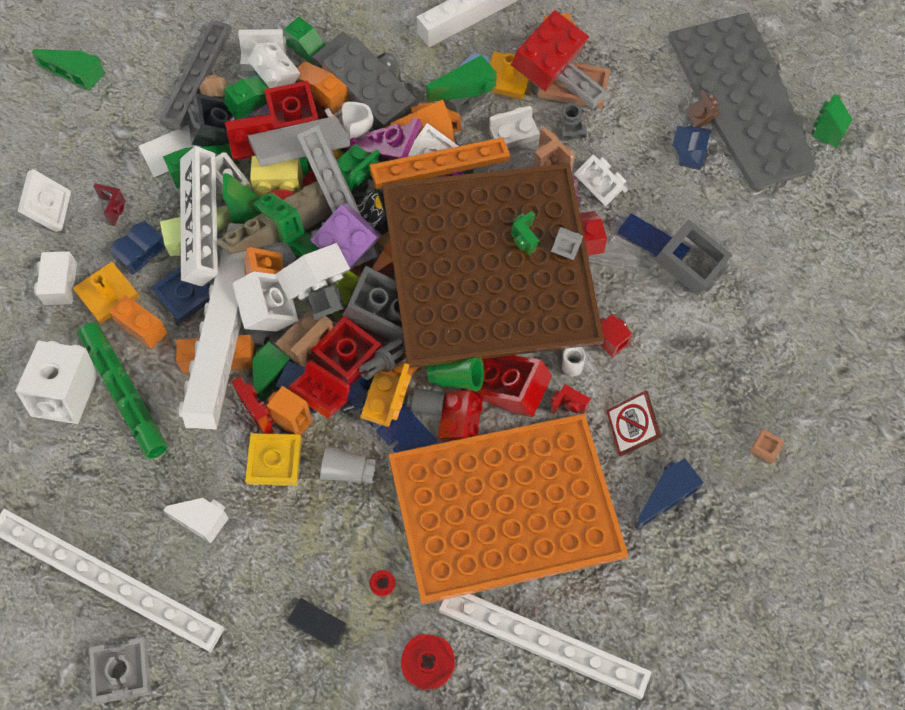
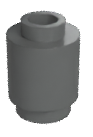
[407,388,444,416]

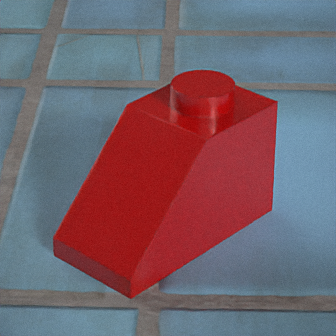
[580,211,607,256]

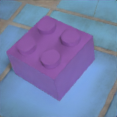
[310,203,382,273]

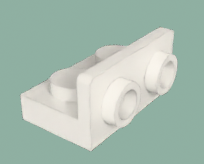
[489,106,540,148]
[574,154,628,206]

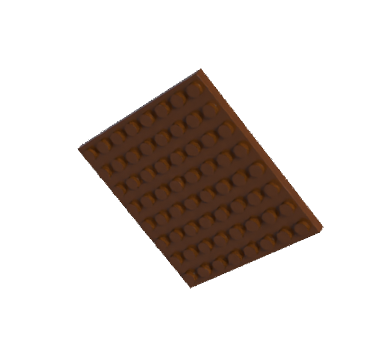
[382,163,604,368]

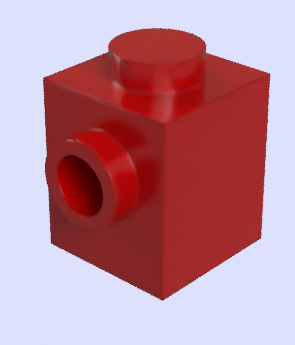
[600,314,633,358]

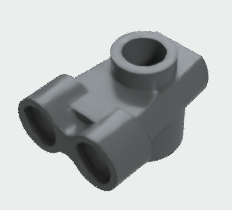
[560,103,587,141]

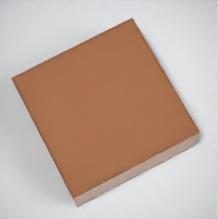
[749,428,785,464]

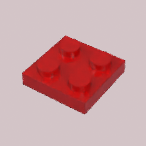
[232,377,274,434]

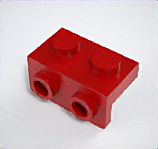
[289,361,350,419]
[438,390,483,442]

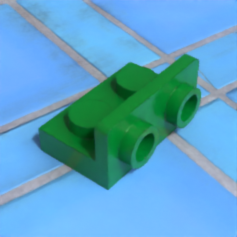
[337,144,380,189]

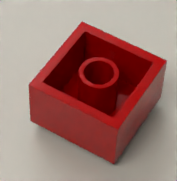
[264,81,318,130]
[311,316,382,391]

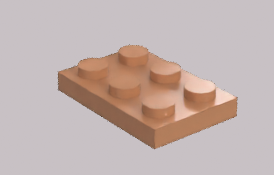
[538,62,611,109]

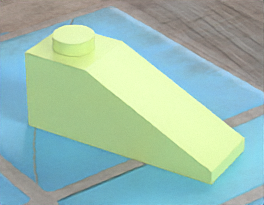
[160,206,233,257]

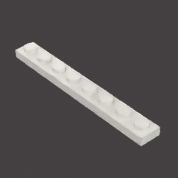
[439,594,651,699]

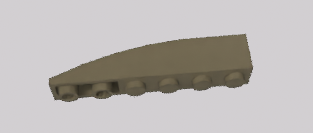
[217,180,333,254]

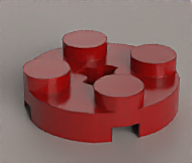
[401,634,455,691]

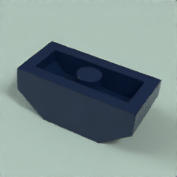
[672,125,711,170]

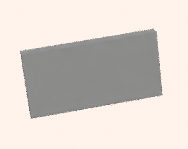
[248,116,350,167]

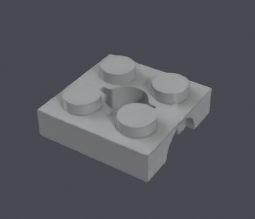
[89,637,151,705]

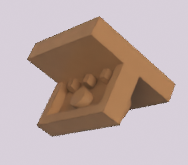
[275,310,333,367]

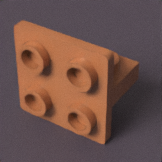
[534,127,574,171]

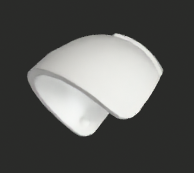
[342,102,373,139]

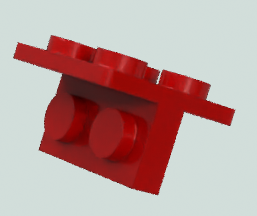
[225,115,274,161]

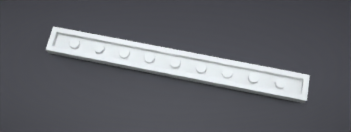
[0,509,225,653]

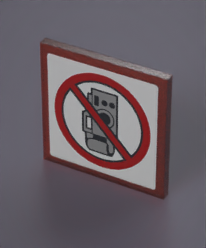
[606,390,662,456]

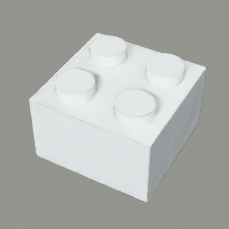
[275,243,350,300]
[233,271,299,331]

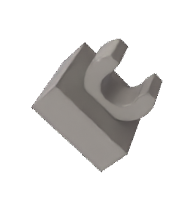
[551,227,583,260]

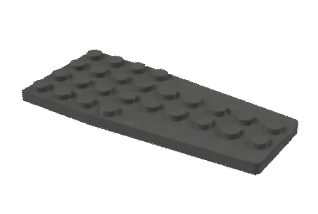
[668,12,816,189]

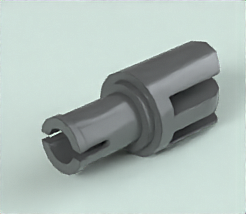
[359,338,407,380]

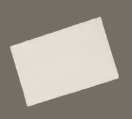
[139,125,201,177]

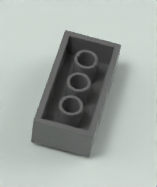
[322,37,416,130]

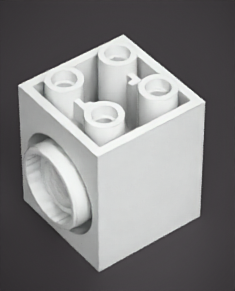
[15,341,98,424]

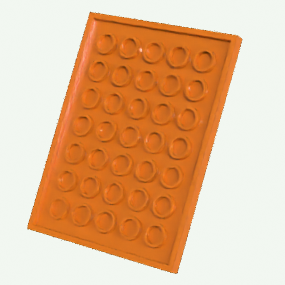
[388,413,629,605]

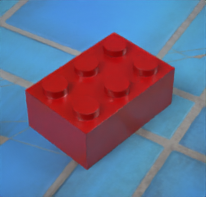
[511,10,589,92]

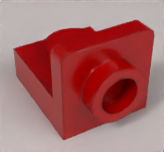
[550,384,591,414]

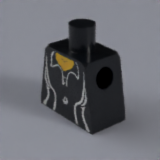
[355,188,389,243]

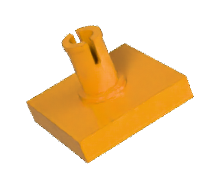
[490,51,530,100]
[73,262,140,324]

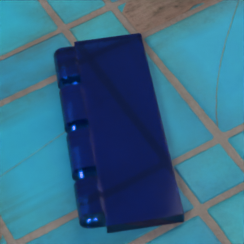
[347,376,437,453]

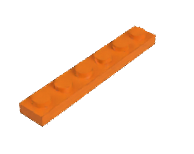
[370,137,510,189]

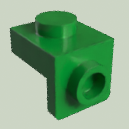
[511,211,539,255]

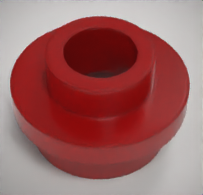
[369,570,396,597]

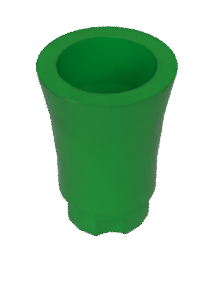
[427,357,484,391]

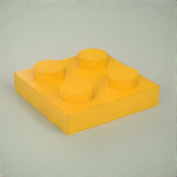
[245,433,302,486]

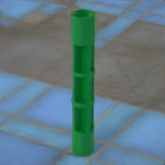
[77,322,168,460]

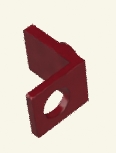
[93,183,126,226]

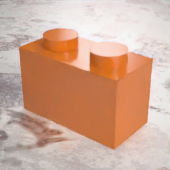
[109,295,168,350]
[267,386,313,435]

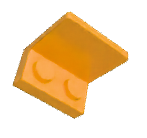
[360,363,412,427]

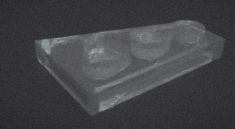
[588,230,642,273]

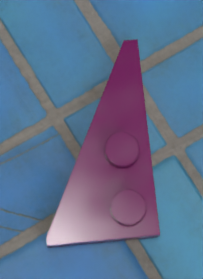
[340,118,422,160]

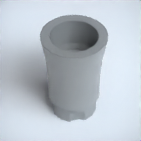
[320,445,376,484]

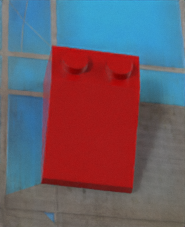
[461,355,552,417]

